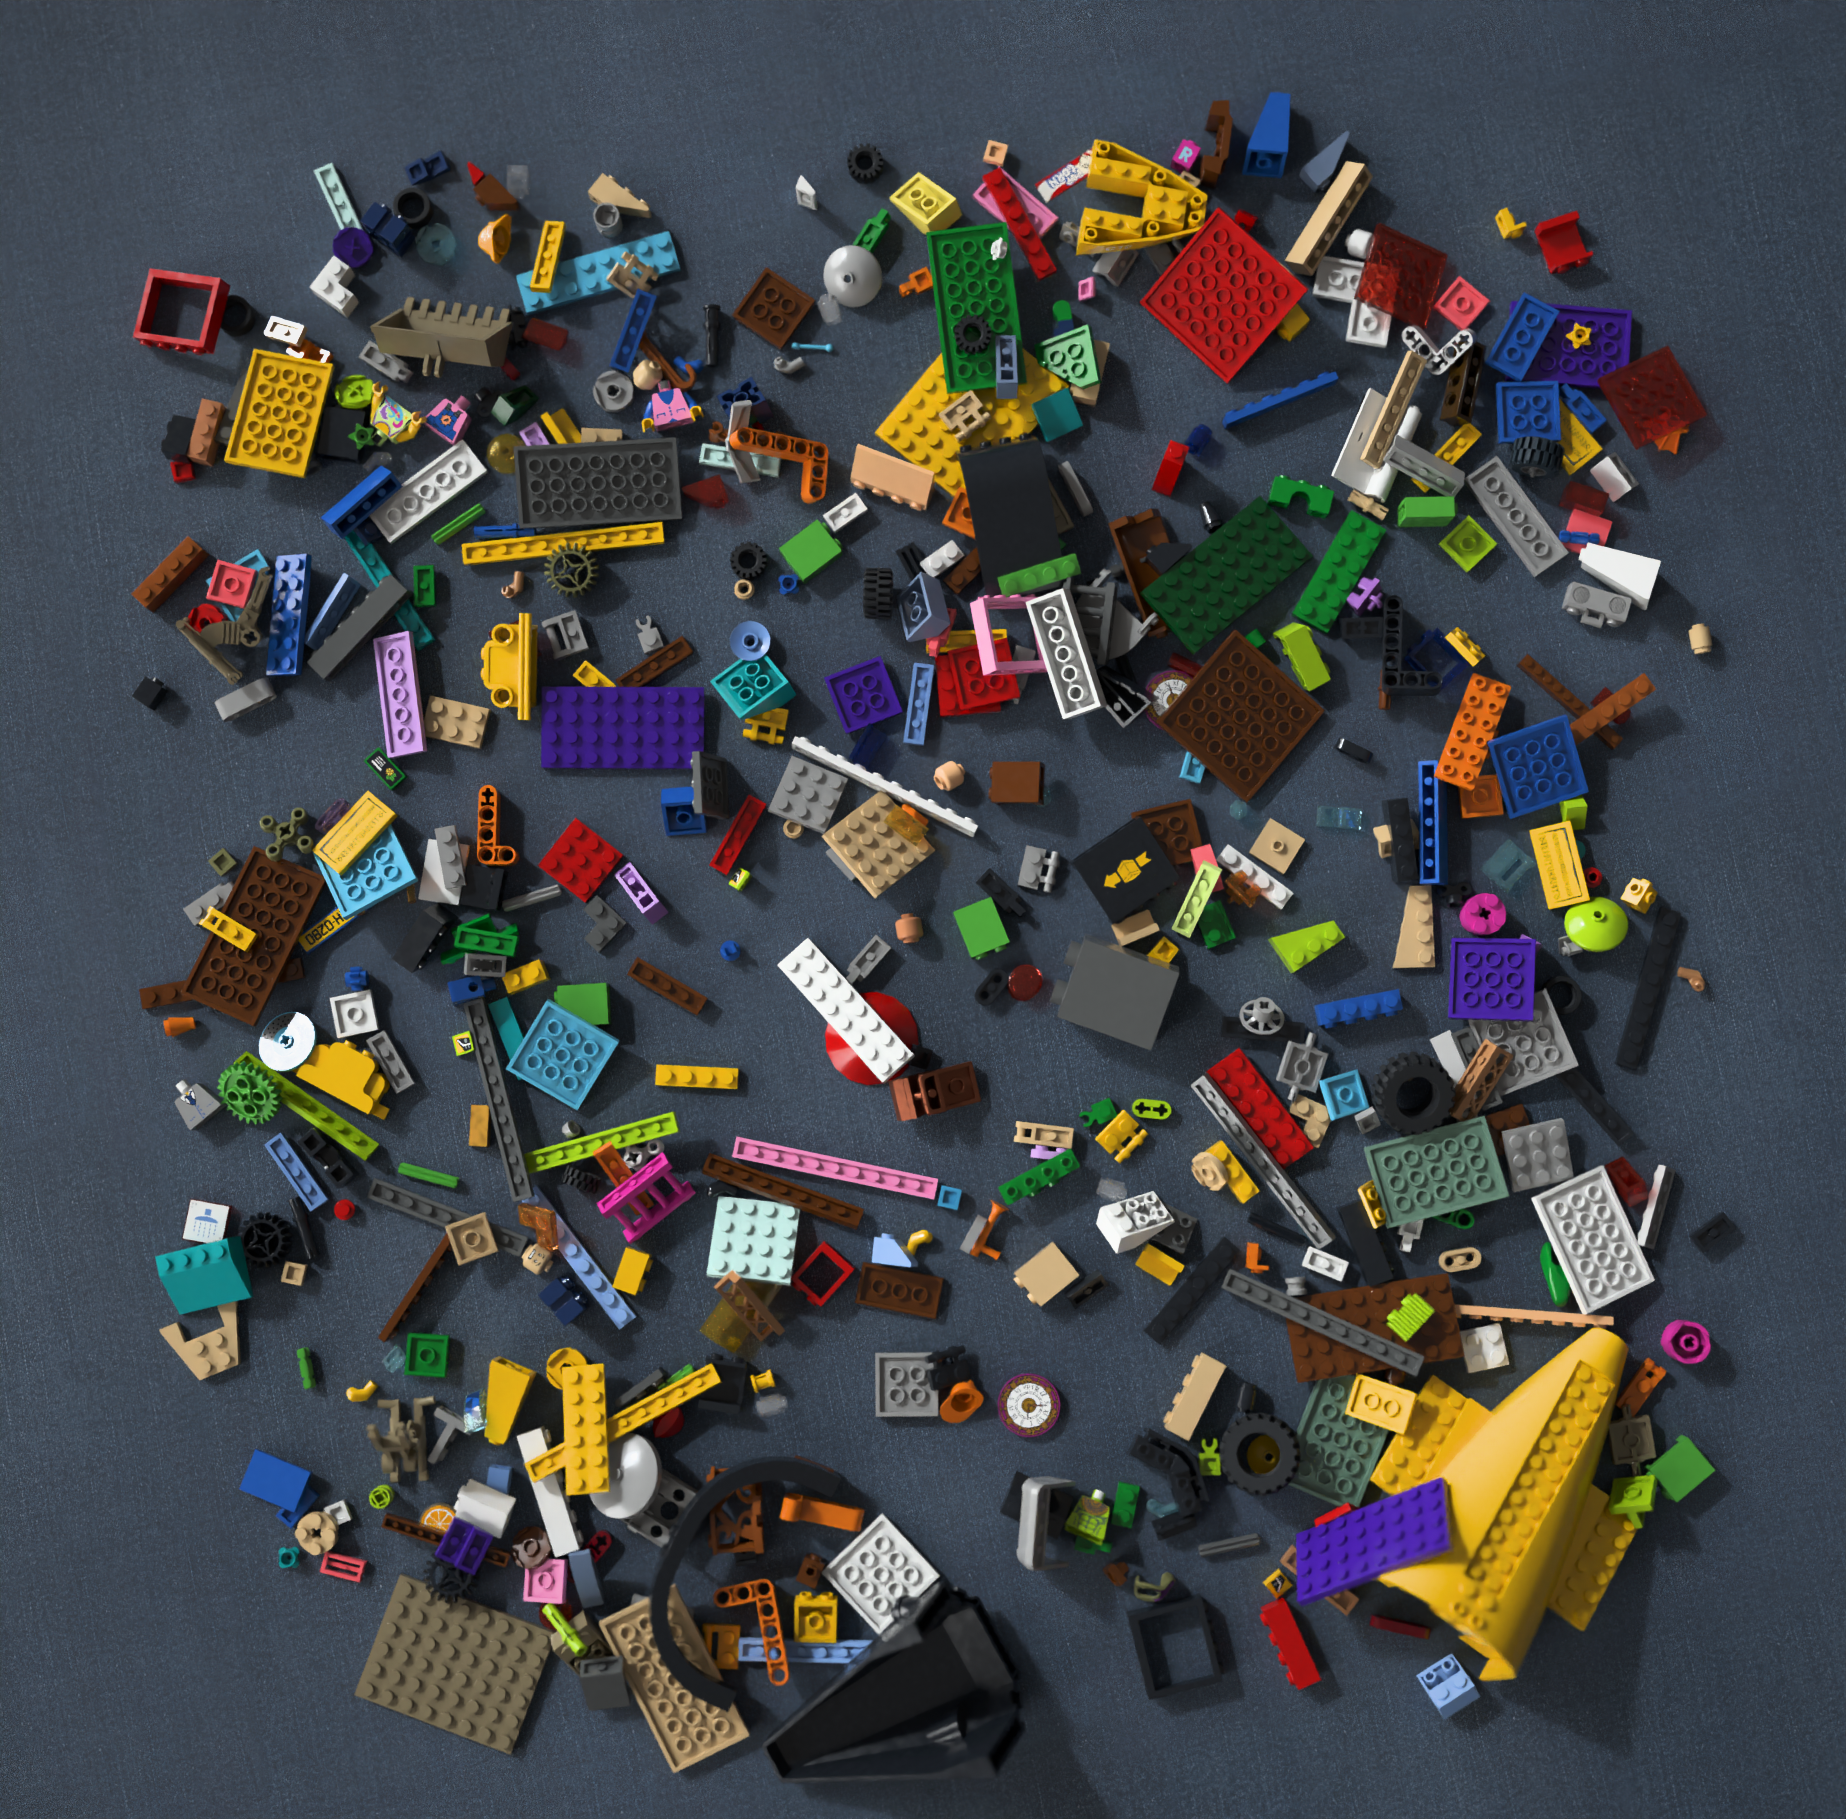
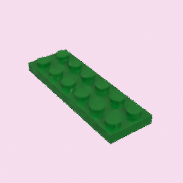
[1291,510,1386,634]

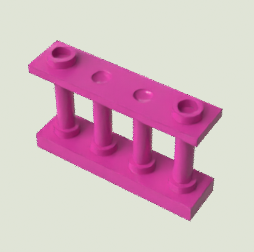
[597,1152,696,1244]

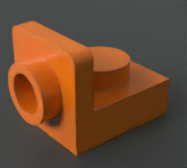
[1245,1242,1269,1274]

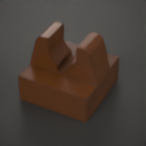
[1102,1562,1130,1586]

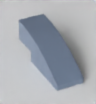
[569,1549,604,1608]

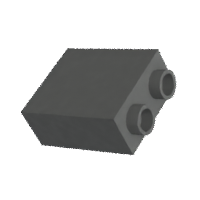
[1050,934,1180,1050]

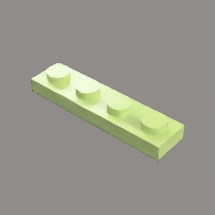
[1171,861,1222,938]

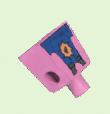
[424,396,471,446]

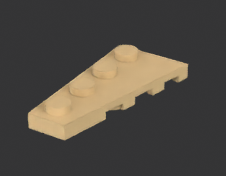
[1393,885,1435,968]

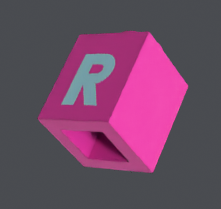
[1170,139,1201,173]

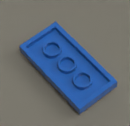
[1485,292,1559,382]

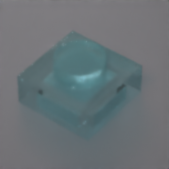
[383,1345,406,1374]

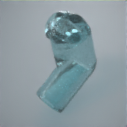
[1146,1499,1178,1518]

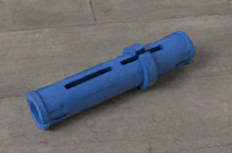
[474,523,537,539]

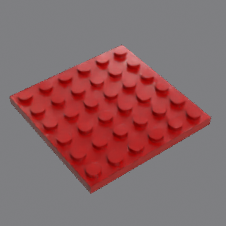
[1140,207,1309,383]

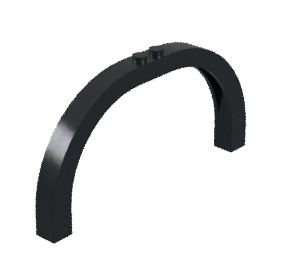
[649,1456,841,1712]

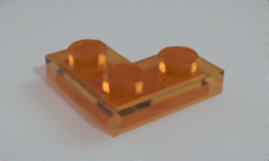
[518,1202,559,1252]

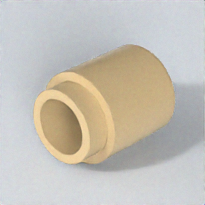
[1688,623,1713,654]

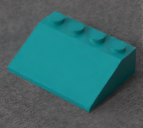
[155,1236,253,1315]

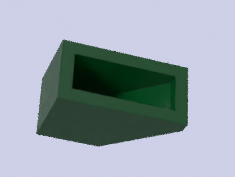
[491,385,539,426]

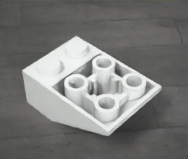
[1096,1191,1174,1254]

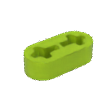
[1132,1099,1171,1119]

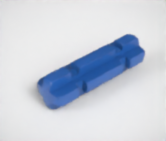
[1559,530,1600,545]

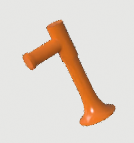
[970,1200,1009,1260]

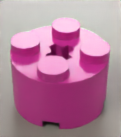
[1459,893,1506,936]
[1661,1320,1711,1364]

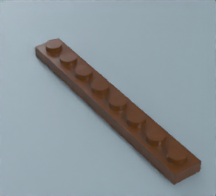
[139,958,305,1009]
[702,1153,864,1230]

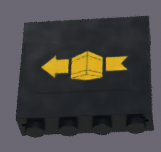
[1070,816,1180,924]

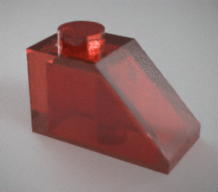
[682,474,729,509]
[1605,1156,1648,1207]

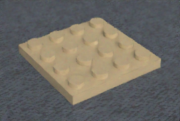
[822,790,935,899]

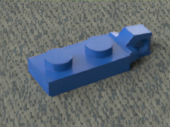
[1559,383,1607,435]

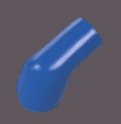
[673,356,704,375]

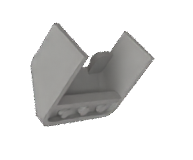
[1017,1476,1075,1571]

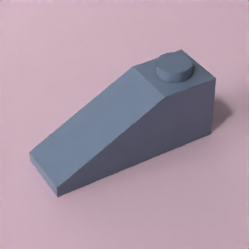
[1299,131,1350,193]
[995,335,1018,399]

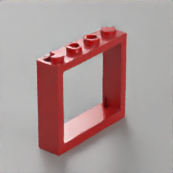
[133,268,230,356]

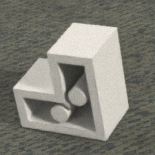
[310,256,359,318]

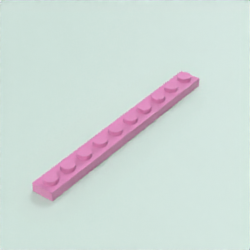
[732,1137,938,1199]

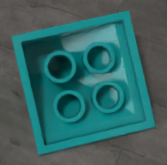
[710,654,797,720]

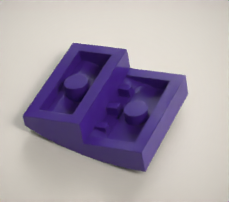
[435,1516,494,1575]

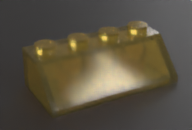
[699,1281,783,1353]

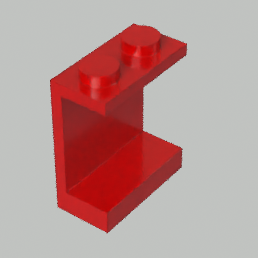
[1534,210,1594,274]

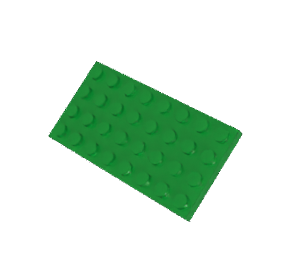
[926,222,1027,394]

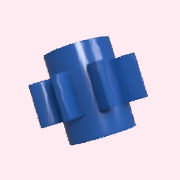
[345,966,369,991]

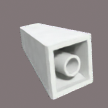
[1579,543,1661,610]

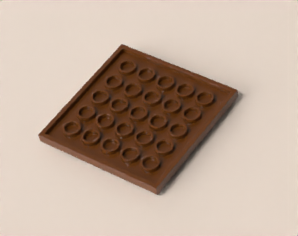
[1156,630,1325,803]

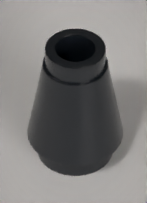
[1199,501,1222,533]

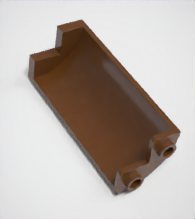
[1108,508,1173,639]

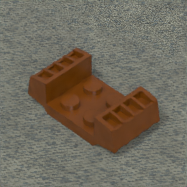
[1199,100,1233,189]

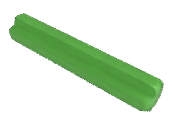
[432,503,486,545]
[398,1163,459,1188]

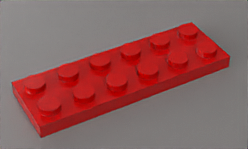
[1206,1047,1314,1169]

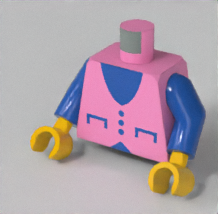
[642,380,704,432]

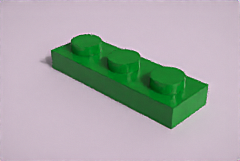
[454,926,520,958]

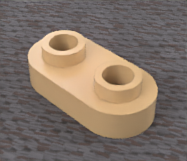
[1439,1247,1481,1272]

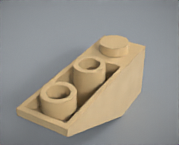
[588,173,652,218]

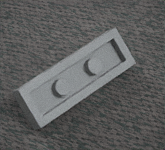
[434,825,467,889]
[366,1030,416,1094]

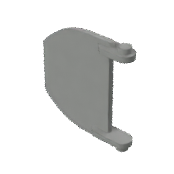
[1076,568,1159,659]

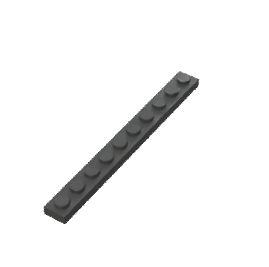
[463,998,535,1202]
[1190,1073,1336,1250]
[1221,1269,1424,1376]

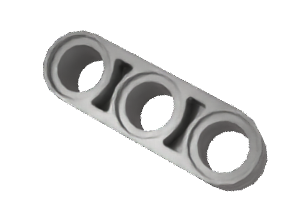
[215,677,277,722]

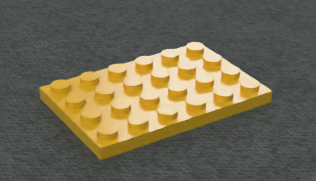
[224,349,334,478]

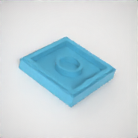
[1319,1069,1370,1120]

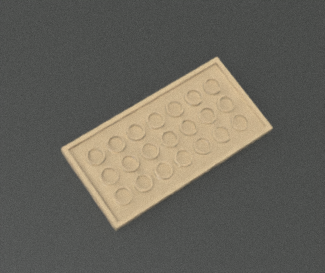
[599,1584,750,1773]

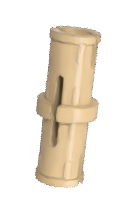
[1347,489,1389,520]

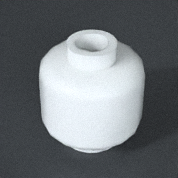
[1345,229,1377,259]

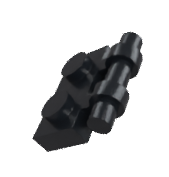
[925,1345,971,1391]

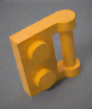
[702,1623,741,1669]

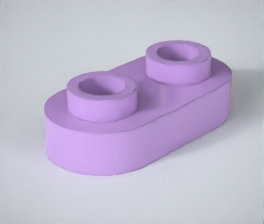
[1031,1145,1068,1159]

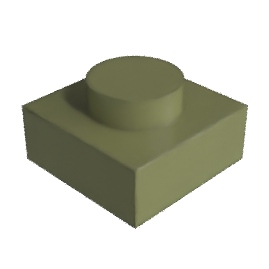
[208,848,238,877]

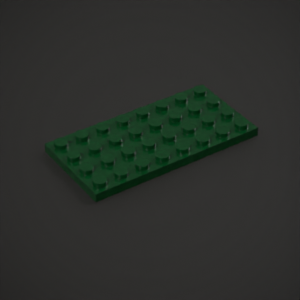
[1140,496,1313,655]

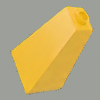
[485,1356,537,1446]

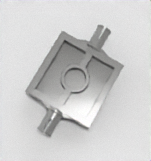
[1276,1032,1328,1102]

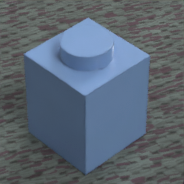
[486,1464,513,1495]

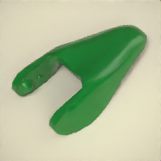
[1540,1242,1572,1307]

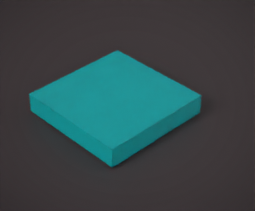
[1030,388,1083,442]

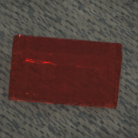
[523,318,569,351]
[1167,652,1203,677]

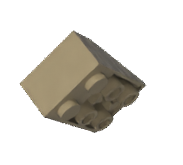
[550,1611,615,1677]

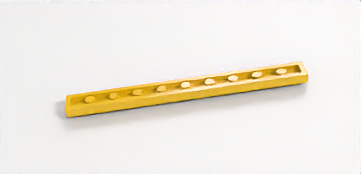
[462,522,665,566]
[525,1363,722,1483]

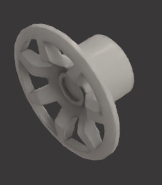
[1239,997,1284,1035]

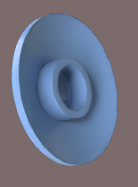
[730,621,770,661]

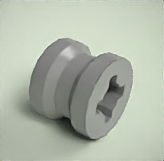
[1285,1277,1307,1296]

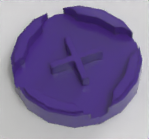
[332,227,373,268]

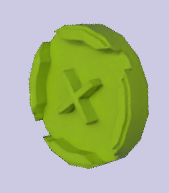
[334,375,374,409]

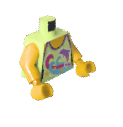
[370,382,427,447]

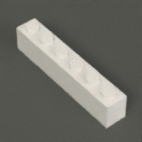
[517,1426,584,1557]

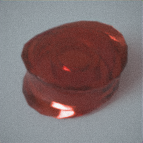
[1007,964,1043,1001]

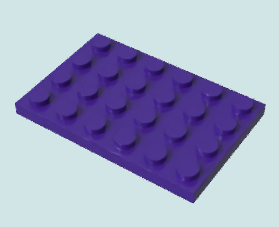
[1505,301,1632,391]

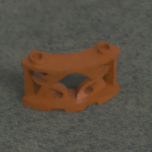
[706,1466,765,1555]

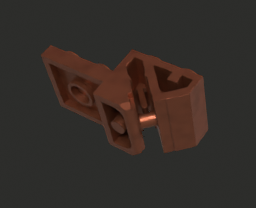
[888,1061,981,1121]

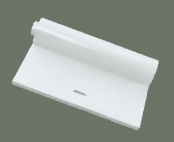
[1331,388,1422,503]

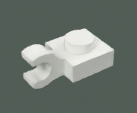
[1398,1219,1424,1252]

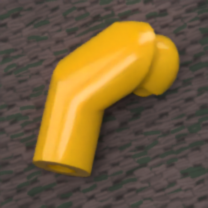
[907,1230,933,1255]
[346,1380,378,1402]

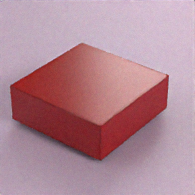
[170,460,196,484]

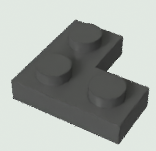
[583,895,627,953]

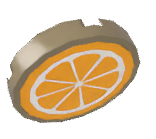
[419,1502,457,1545]

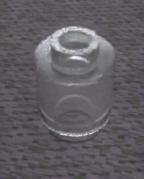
[817,294,842,326]
[1096,1178,1128,1203]
[756,1393,788,1418]

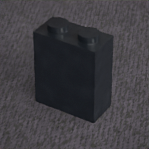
[317,405,370,464]

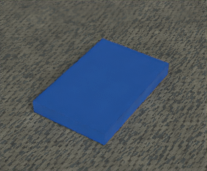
[239,1449,313,1512]

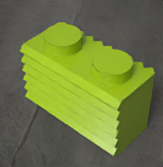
[1386,1293,1435,1342]

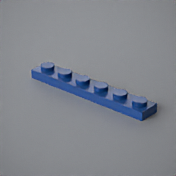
[1222,371,1339,429]

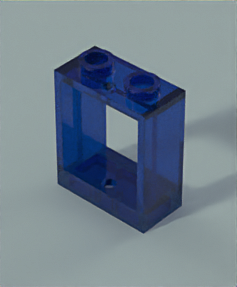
[1404,627,1470,690]

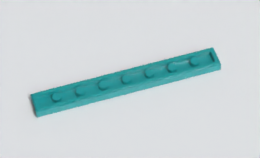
[344,524,435,651]

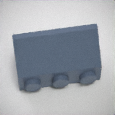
[896,572,951,642]

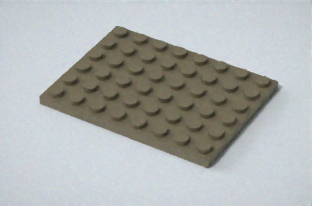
[354,1573,556,1755]

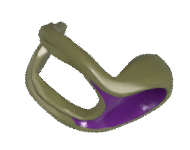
[1134,1572,1175,1602]

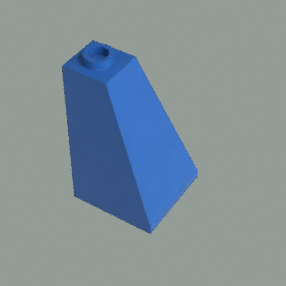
[1242,92,1290,178]

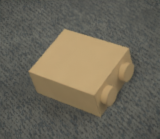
[1014,1242,1079,1306]

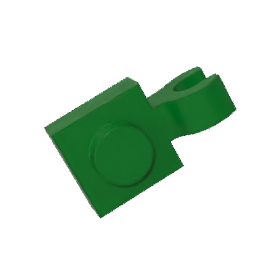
[1074,1535,1112,1555]

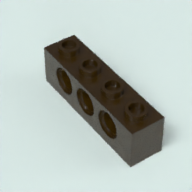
[1440,340,1487,427]

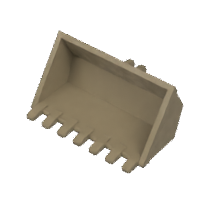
[370,297,513,378]

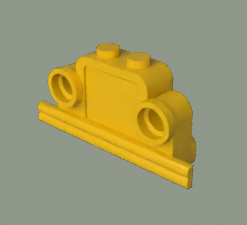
[481,613,538,720]
[291,1040,390,1120]

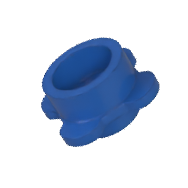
[778,574,799,595]

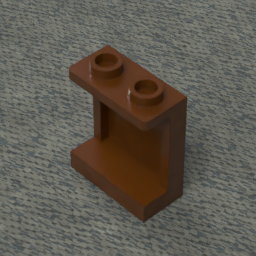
[988,762,1045,805]

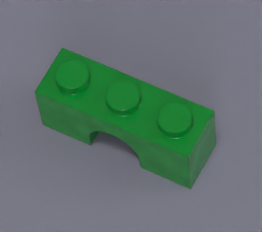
[1267,475,1334,519]

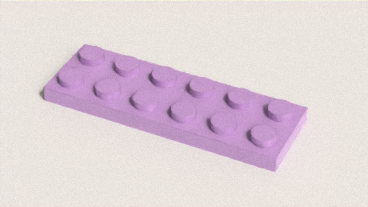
[373,631,427,759]

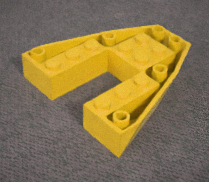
[1076,139,1208,256]

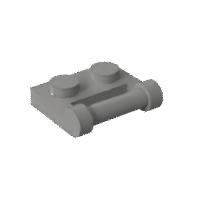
[542,610,589,661]

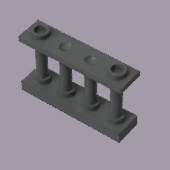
[1063,577,1119,665]

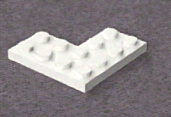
[1312,256,1399,348]

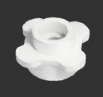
[991,238,1007,260]

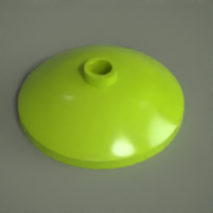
[1564,897,1628,952]

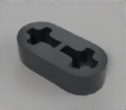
[1334,738,1373,764]

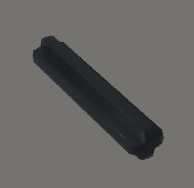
[1247,1213,1306,1246]

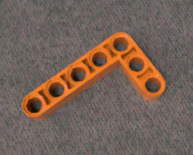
[729,427,829,504]
[713,1579,791,1685]

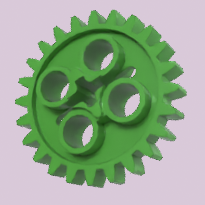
[217,1061,283,1125]

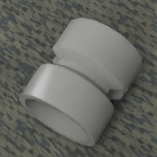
[593,203,623,238]

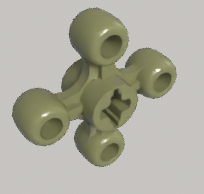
[260,807,315,862]

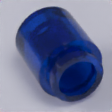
[1184,424,1212,455]

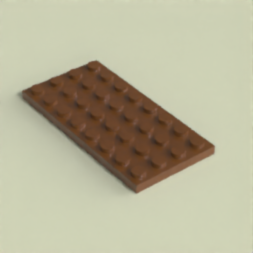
[180,846,327,1027]
[1285,1273,1465,1383]

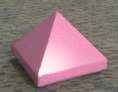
[1079,277,1096,302]

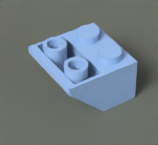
[1416,1653,1480,1719]

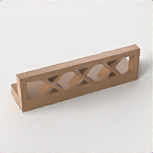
[1448,1038,1514,1121]
[714,1270,785,1341]

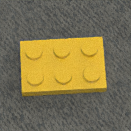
[1345,1374,1418,1435]

